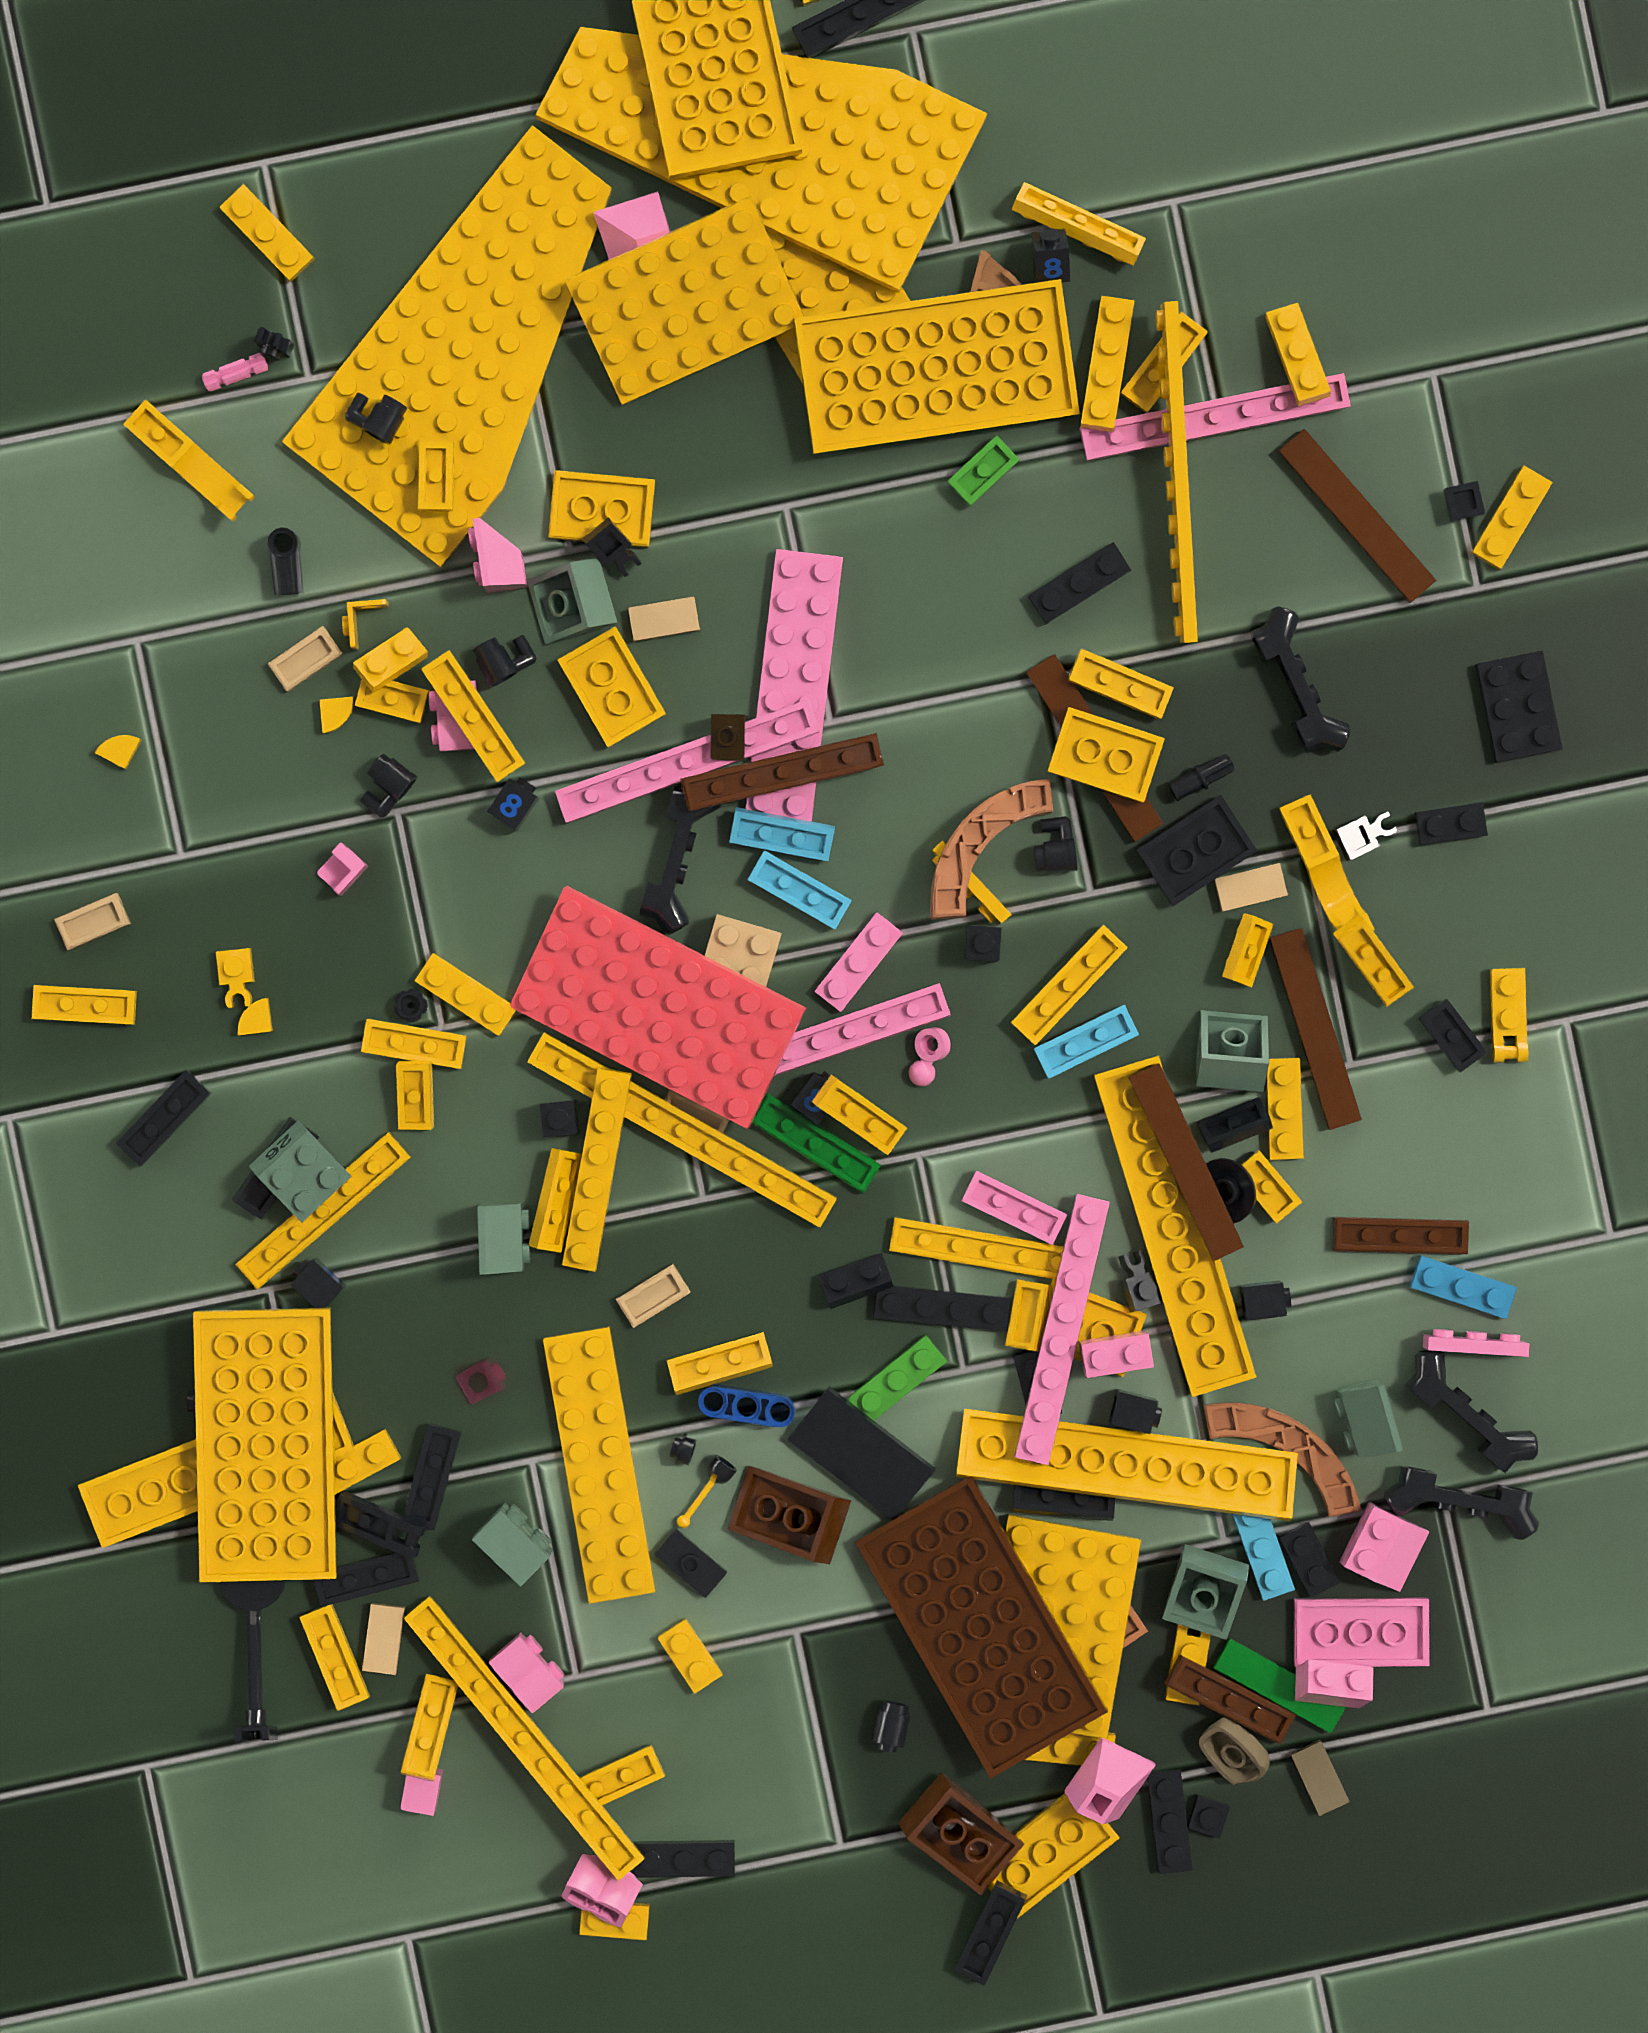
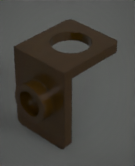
[710,714,749,760]

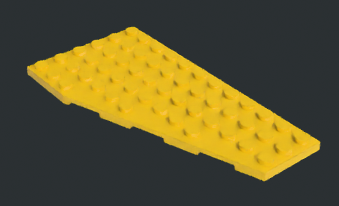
[535,27,987,293]
[282,125,612,568]

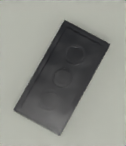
[787,1386,935,1520]

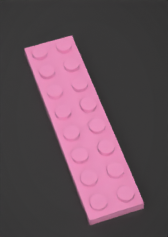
[746,549,843,822]

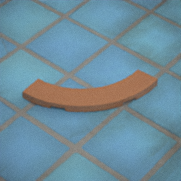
[930,779,1053,920]
[1203,1402,1362,1517]

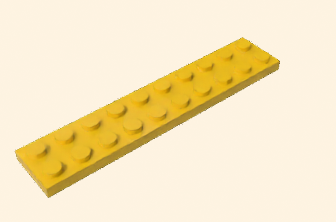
[1093,1055,1257,1397]
[956,1409,1298,1521]

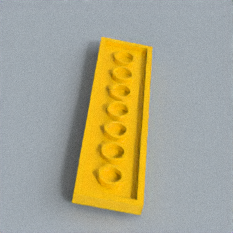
[543,1326,656,1604]
[78,1393,354,1548]

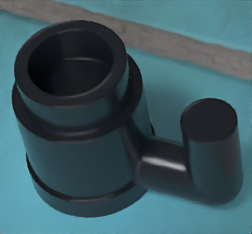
[345,392,408,445]
[473,635,537,688]
[360,753,418,818]
[1034,816,1078,873]

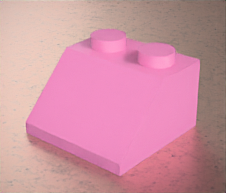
[1339,1502,1429,1592]

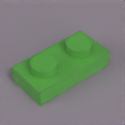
[947,435,1020,507]

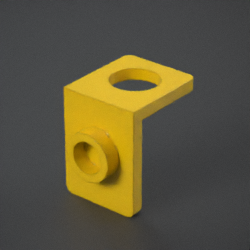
[342,599,389,650]

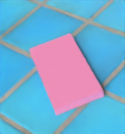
[1293,1597,1429,1667]

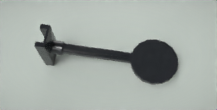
[220,1580,286,1742]

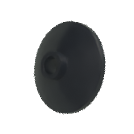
[1206,1158,1256,1224]

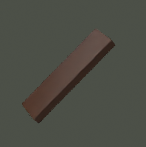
[1333,1217,1469,1254]
[1164,1654,1296,1745]

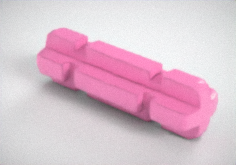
[202,353,268,391]

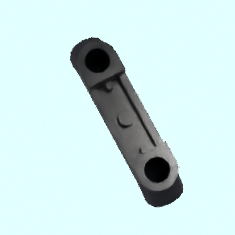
[1250,606,1351,753]
[639,785,721,935]
[1405,1350,1538,1474]
[1384,1466,1539,1540]

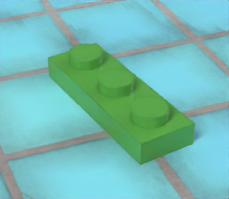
[848,1334,947,1420]

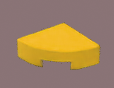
[320,697,354,734]
[95,735,142,769]
[238,998,273,1036]

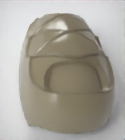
[1199,1717,1270,1785]

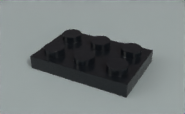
[1475,650,1563,763]
[1135,795,1257,907]

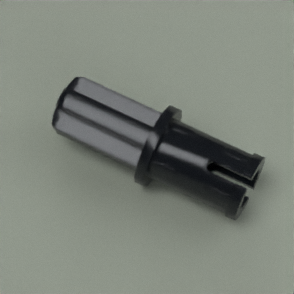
[1168,754,1235,802]

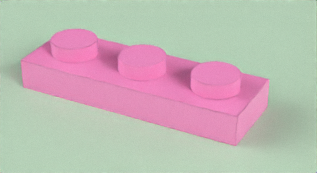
[814,913,903,1012]
[961,1171,1067,1245]
[1423,1329,1530,1357]

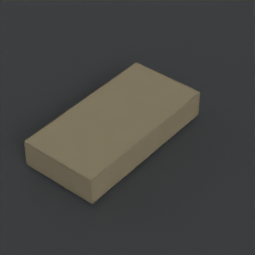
[1290,1739,1350,1816]

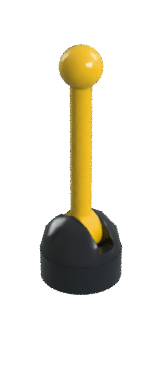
[677,1454,737,1528]

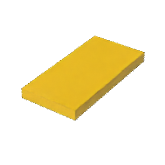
[988,1793,1119,1919]

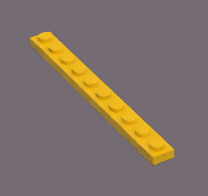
[1155,301,1198,643]
[527,1032,837,1228]
[404,1596,645,1881]

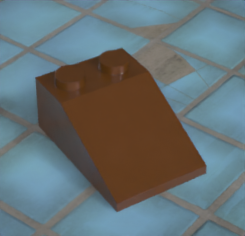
[728,1465,852,1565]
[899,1772,1024,1895]

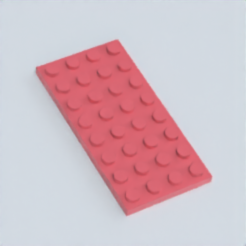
[510,886,806,1129]

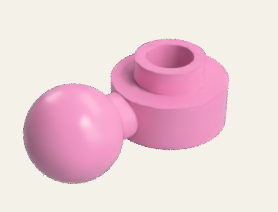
[909,1027,951,1086]

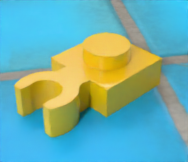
[216,948,255,1008]

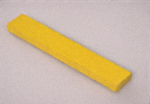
[235,1132,411,1290]
[889,1217,1064,1279]

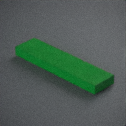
[752,1093,881,1193]
[1213,1637,1346,1733]

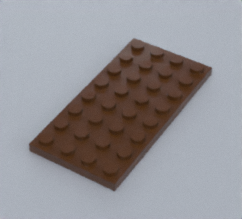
[855,1477,1108,1779]

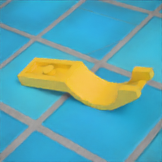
[123,399,255,522]
[1279,794,1375,931]

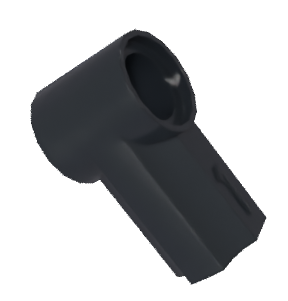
[267,527,304,595]

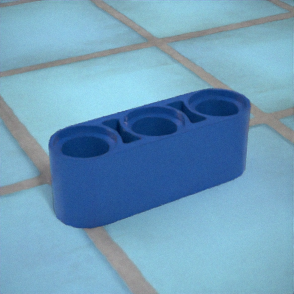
[698,1384,795,1427]

